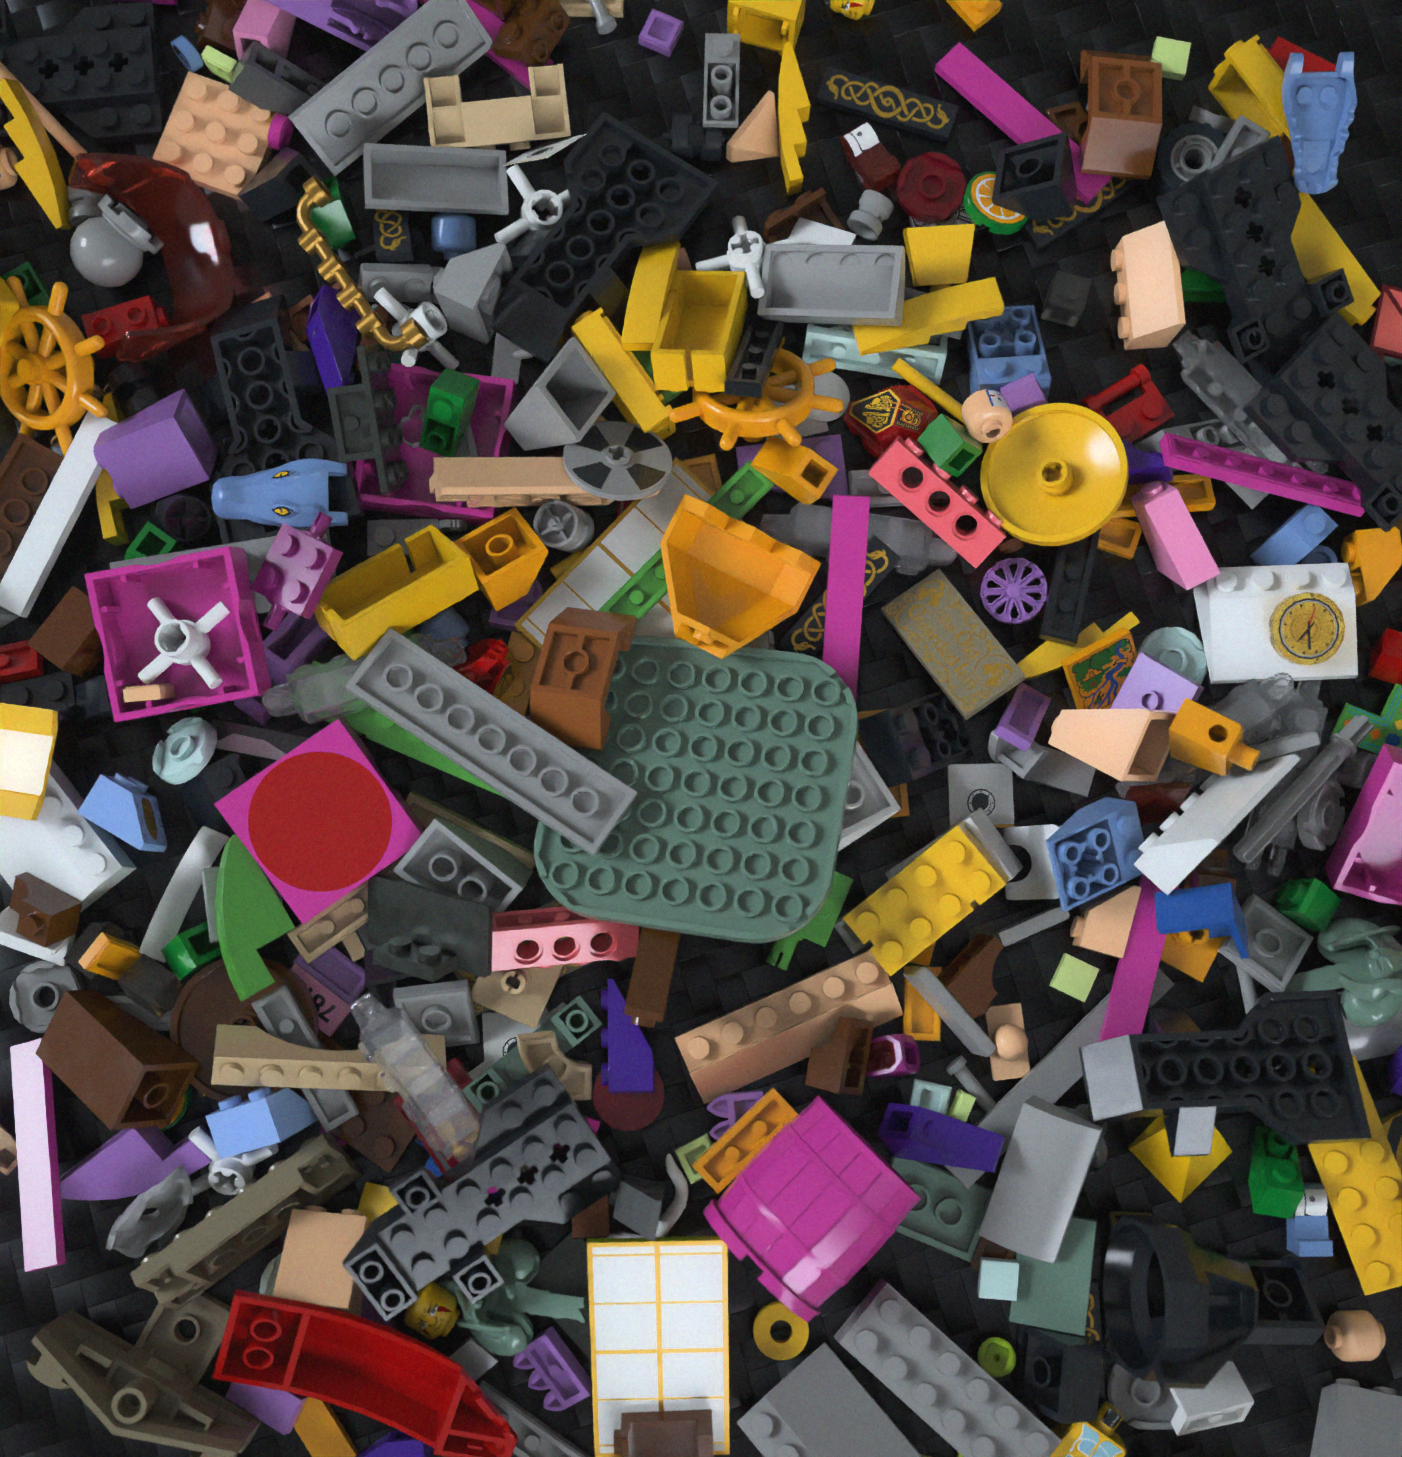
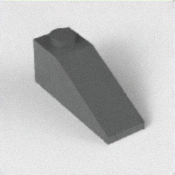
[228,40,326,115]
[608,1174,665,1241]

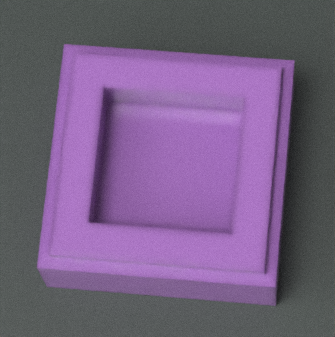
[638,8,684,57]

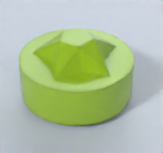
[978,1337,1016,1378]

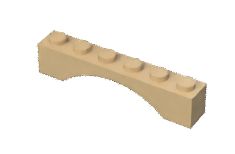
[211,1024,446,1093]

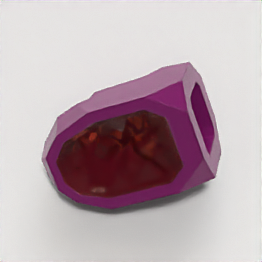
[865,1034,920,1079]

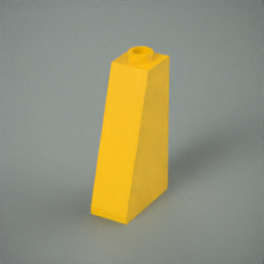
[1290,192,1381,327]

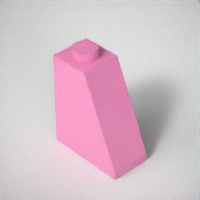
[233,0,296,62]
[1130,481,1220,590]

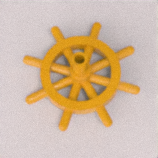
[0,276,108,457]
[669,337,844,451]

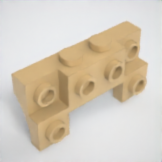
[423,63,571,151]

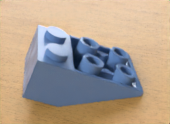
[965,305,1051,400]
[1046,797,1144,911]

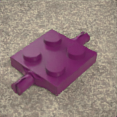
[250,511,343,632]

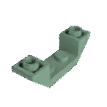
[462,995,602,1115]

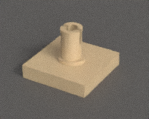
[471,941,565,1029]

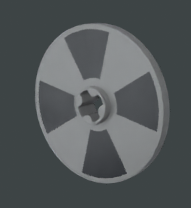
[563,421,672,501]

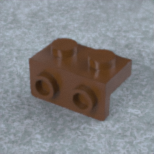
[194,0,247,58]
[491,0,570,69]

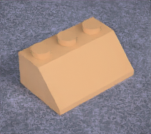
[1111,221,1186,350]

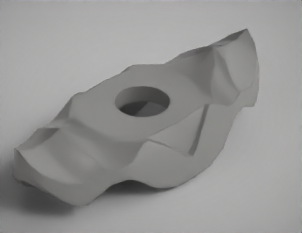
[105,1164,193,1258]

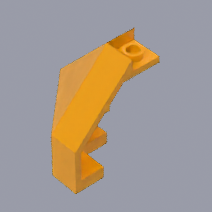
[660,494,821,659]

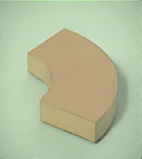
[516,1030,592,1101]

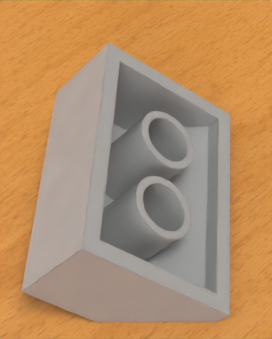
[433,242,515,346]

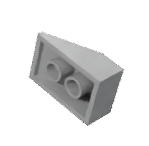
[393,816,533,913]

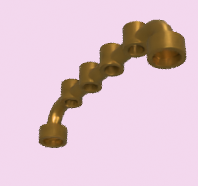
[296,175,430,351]

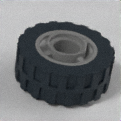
[1151,121,1225,195]

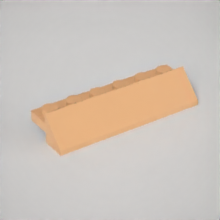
[429,457,660,507]
[675,950,903,1104]

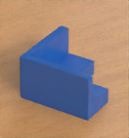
[1154,882,1249,959]

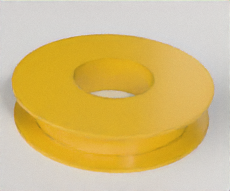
[753,1301,809,1360]

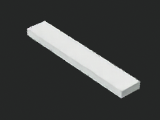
[0,411,117,618]

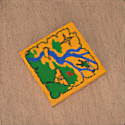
[1061,627,1138,709]

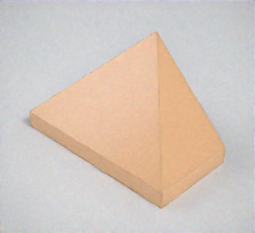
[726,90,780,162]

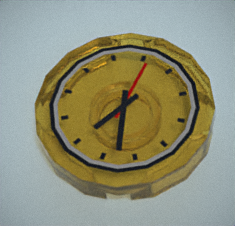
[1269,592,1345,665]

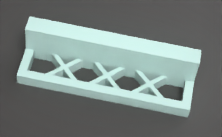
[802,323,948,385]

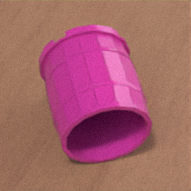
[703,1095,922,1322]

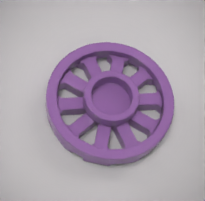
[980,558,1049,625]

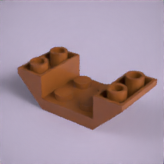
[1080,49,1162,180]
[530,607,637,752]

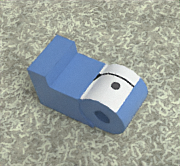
[1286,1183,1333,1257]

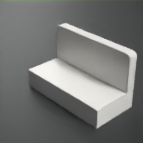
[0,906,75,967]
[1169,1361,1255,1436]

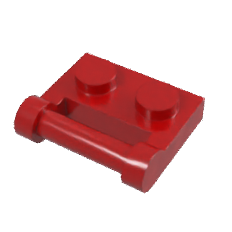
[1080,364,1175,443]

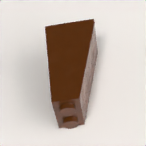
[35,990,200,1130]

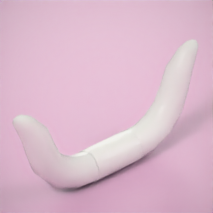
[607,1154,689,1242]

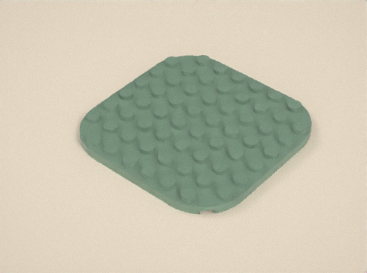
[534,636,859,943]

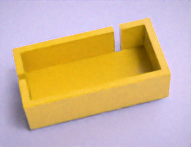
[650,270,748,393]
[314,524,479,661]
[843,821,1009,977]

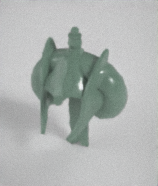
[1284,917,1402,1028]
[438,1238,587,1356]

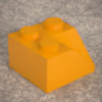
[453,507,549,612]

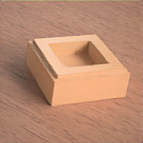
[123,683,175,702]

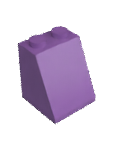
[93,389,219,509]

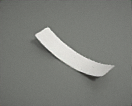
[139,826,229,963]

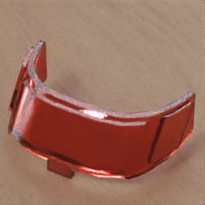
[68,153,234,363]

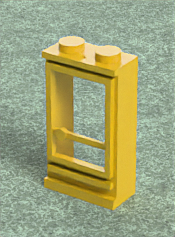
[1208,35,1294,177]
[571,307,676,440]

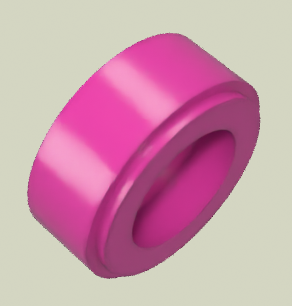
[268,113,294,151]

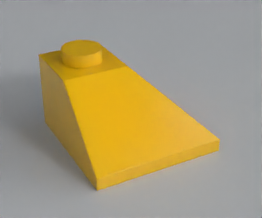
[1127,1116,1232,1203]

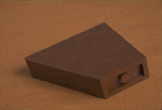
[624,927,681,1027]

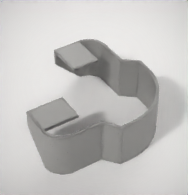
[1188,105,1235,134]
[400,405,426,448]

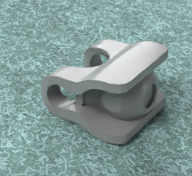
[1003,824,1062,900]

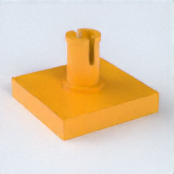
[1160,887,1224,982]

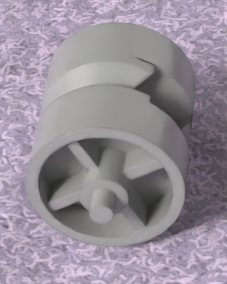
[533,500,595,553]

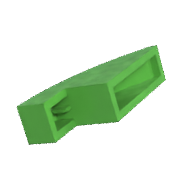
[215,833,295,1002]

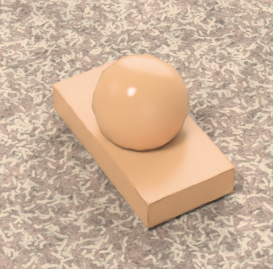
[984,1002,1030,1081]

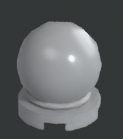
[70,194,164,288]

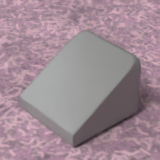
[447,1334,499,1381]

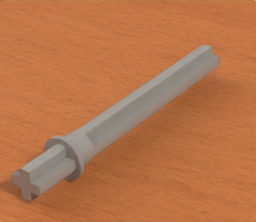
[1233,715,1374,864]

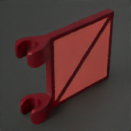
[1368,284,1402,362]

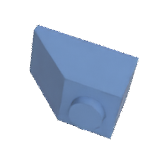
[1248,503,1338,566]

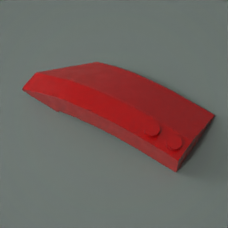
[212,1290,517,1457]

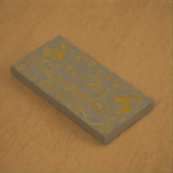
[881,569,1025,720]

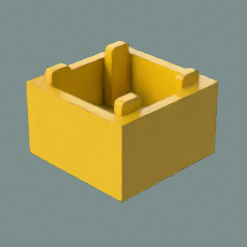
[727,0,806,56]

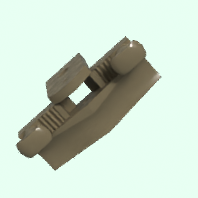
[27,1292,262,1457]

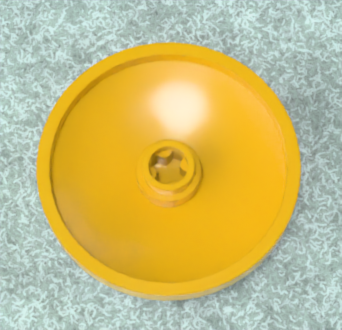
[980,403,1129,546]

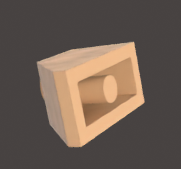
[1070,885,1142,958]

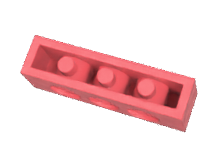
[868,435,1006,568]
[492,906,639,972]

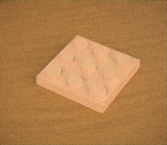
[150,71,287,201]

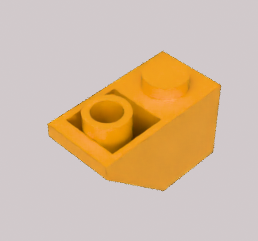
[750,436,839,507]
[1341,526,1402,607]

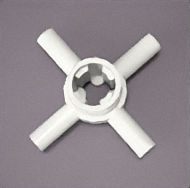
[494,164,571,245]
[695,216,800,298]
[374,287,459,370]
[138,597,232,689]
[188,1127,278,1196]

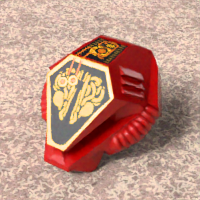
[843,384,939,459]
[449,638,515,700]

